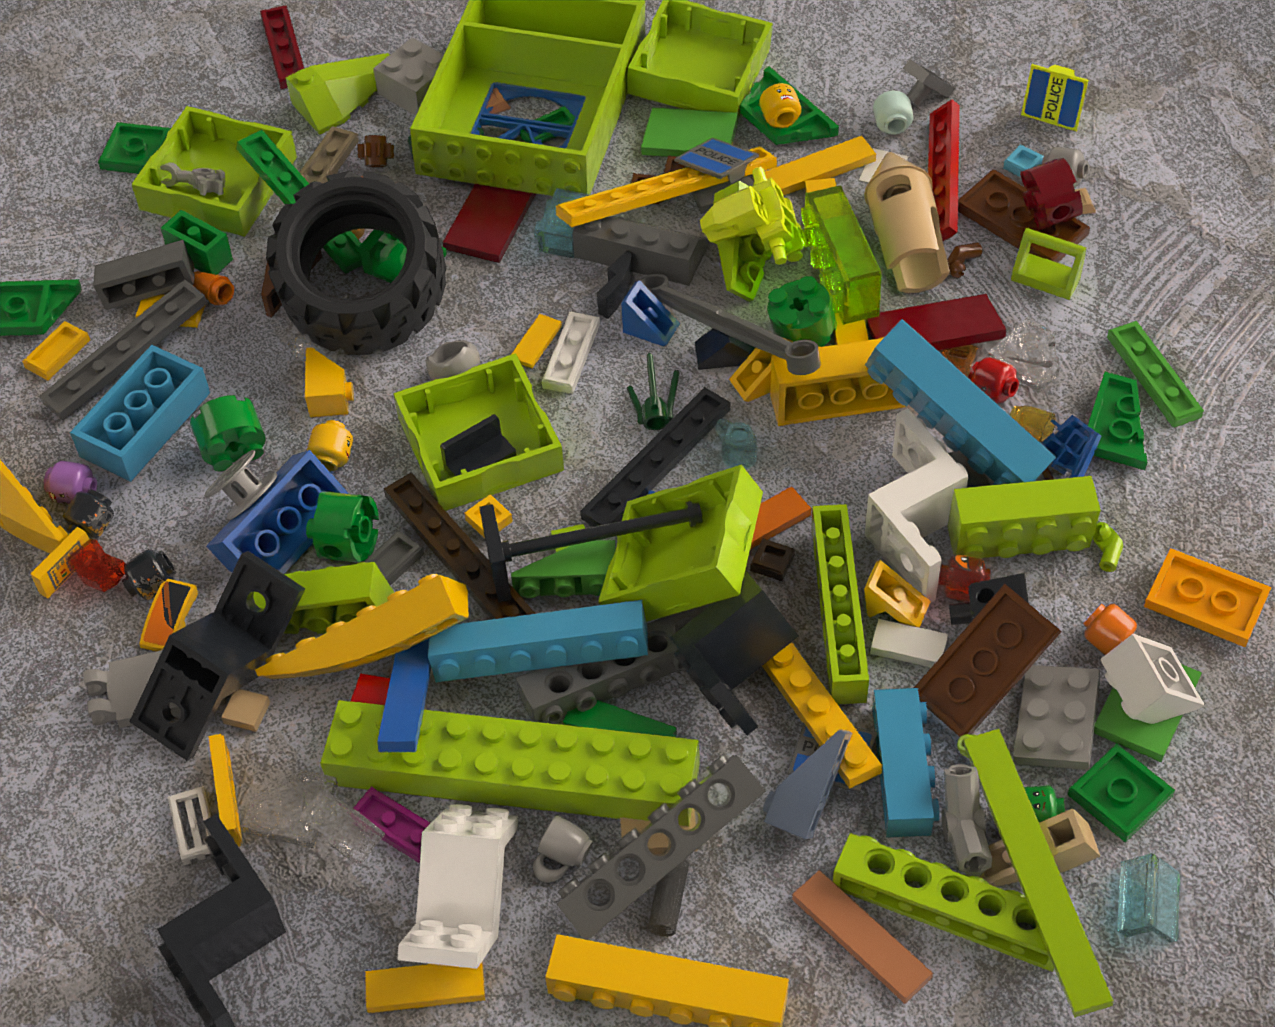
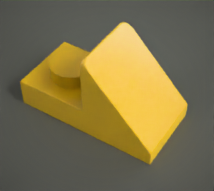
[864,560,931,628]

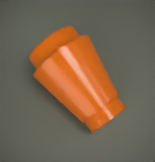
[192,271,234,305]

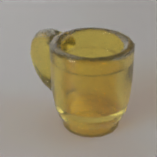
[1010,405,1056,443]

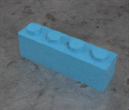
[872,688,940,838]

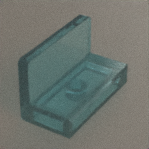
[1117,853,1180,943]

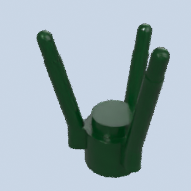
[627,353,680,431]

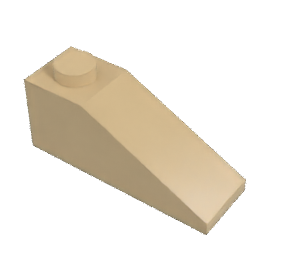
[977,808,1101,887]

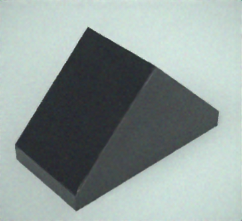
[695,328,756,370]

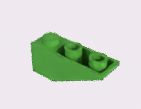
[511,540,616,598]

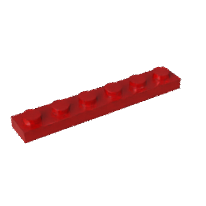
[928,99,960,241]

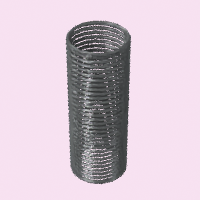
[648,859,689,937]

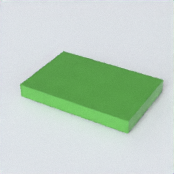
[641,107,738,157]
[1094,664,1202,762]

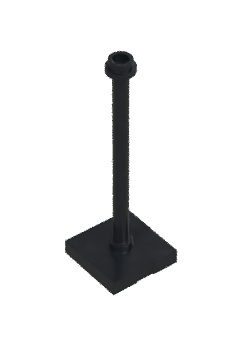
[479,501,703,603]

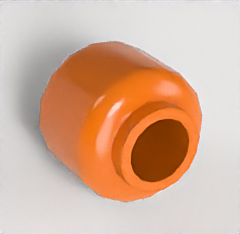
[1083,604,1137,655]

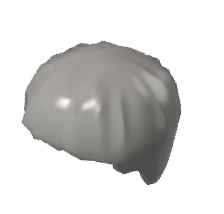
[425,340,480,380]

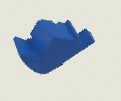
[1041,415,1102,478]

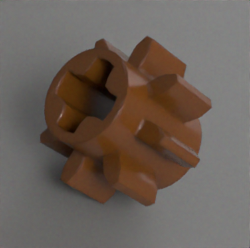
[357,135,394,168]

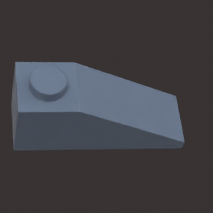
[763,730,852,839]

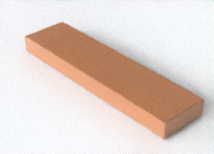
[792,870,933,1004]

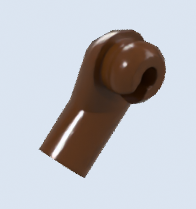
[947,242,983,278]

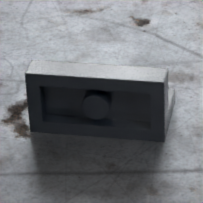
[440,414,517,478]

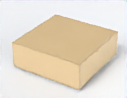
[221,689,270,732]

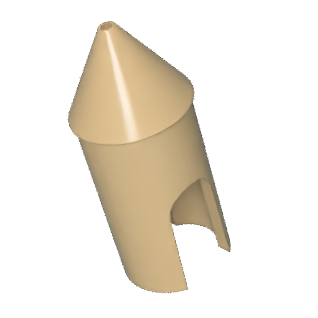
[864,152,950,293]

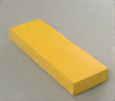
[208,734,243,847]
[365,961,486,1013]

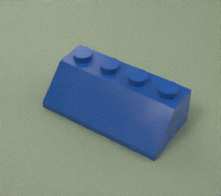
[206,450,349,574]

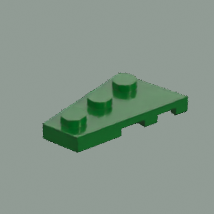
[1088,371,1148,471]

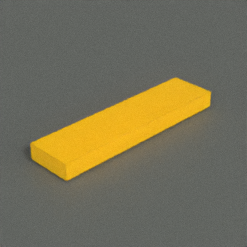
[765,135,876,196]

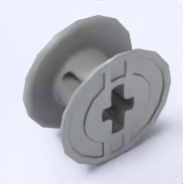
[204,450,277,520]

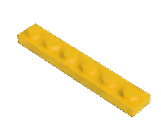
[762,642,882,789]

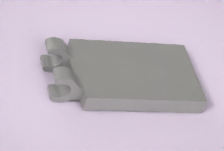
[83,650,226,728]

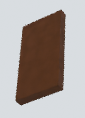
[958,169,1090,263]
[914,584,1061,737]

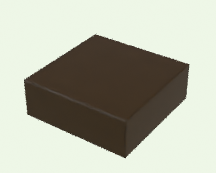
[750,539,795,581]

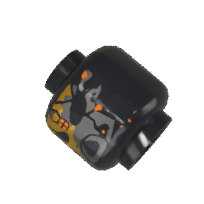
[62,489,114,538]
[122,549,176,600]

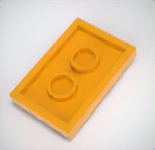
[1144,548,1271,648]

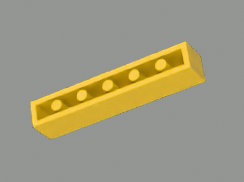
[545,934,789,1027]

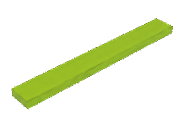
[963,729,1114,1018]

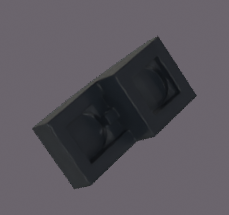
[597,251,633,319]

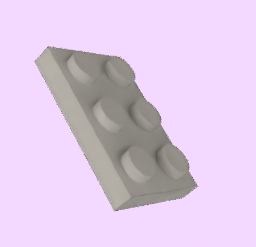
[1013,665,1101,770]

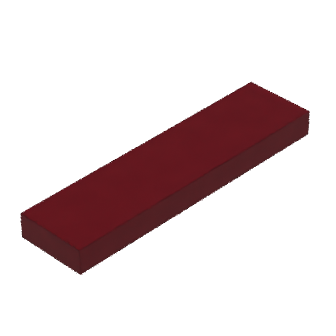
[260,5,305,89]

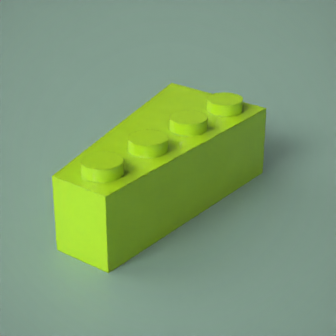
[253,562,394,634]

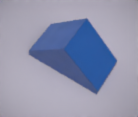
[621,280,680,346]

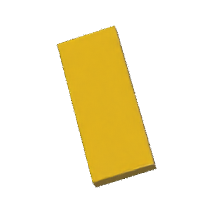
[511,314,562,369]

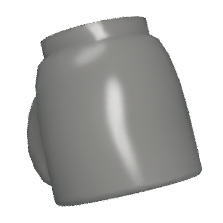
[532,815,593,883]

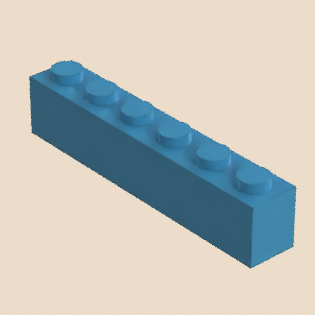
[428,600,648,682]

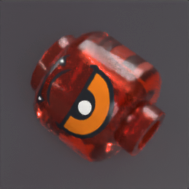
[938,555,991,602]

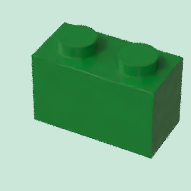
[161,210,233,275]

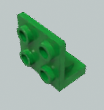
[359,229,447,283]

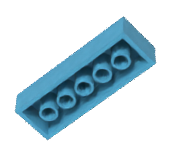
[865,319,1056,485]

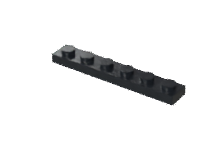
[580,387,731,527]

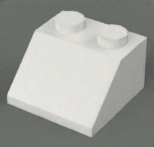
[1100,634,1205,724]

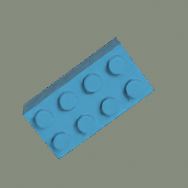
[70,345,210,482]

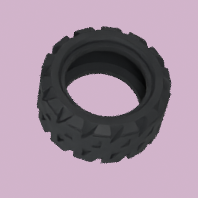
[266,171,446,355]

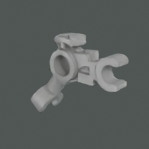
[161,162,225,195]

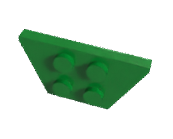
[740,66,839,145]
[0,279,82,336]

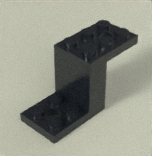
[129,551,306,761]
[670,570,799,736]
[157,814,286,1027]

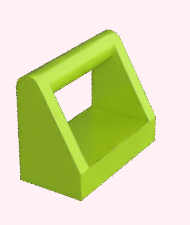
[1011,228,1087,300]

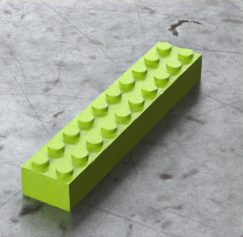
[320,700,700,826]

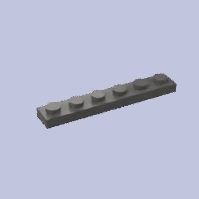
[39,279,208,421]

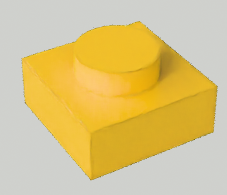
[464,494,513,538]

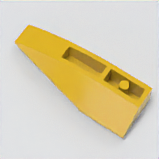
[0,460,68,553]
[255,574,469,679]

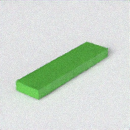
[1107,320,1204,428]

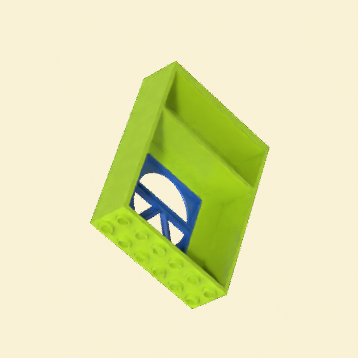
[410,0,645,200]

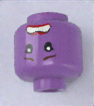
[44,460,97,504]

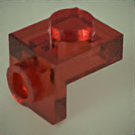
[68,538,125,592]

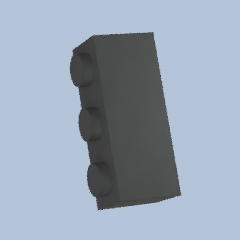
[93,240,194,310]

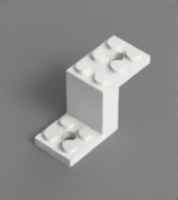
[865,408,968,603]
[397,804,519,969]

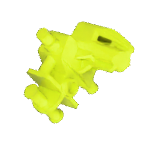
[699,167,803,265]

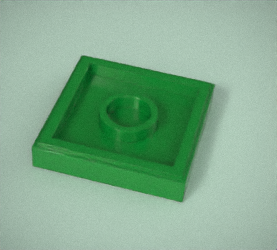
[98,122,171,174]
[1067,744,1175,843]

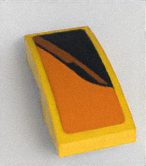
[139,579,198,651]

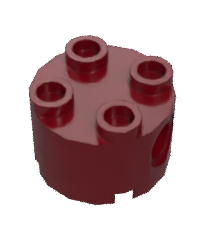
[1020,158,1083,230]

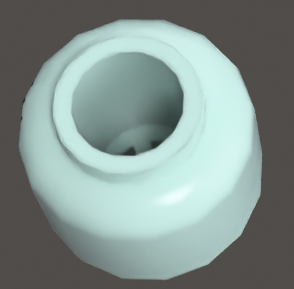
[873,90,913,135]

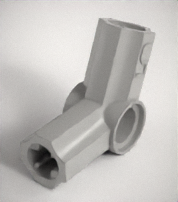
[941,764,992,877]

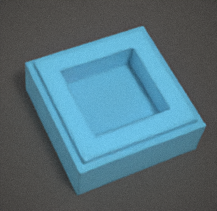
[1003,144,1044,177]

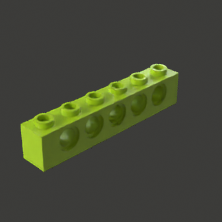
[811,504,869,704]
[833,833,1054,972]

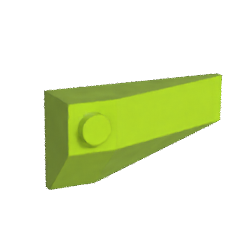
[286,53,390,135]
[713,181,772,302]

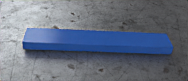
[377,638,431,752]

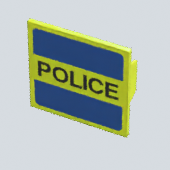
[1021,64,1089,132]

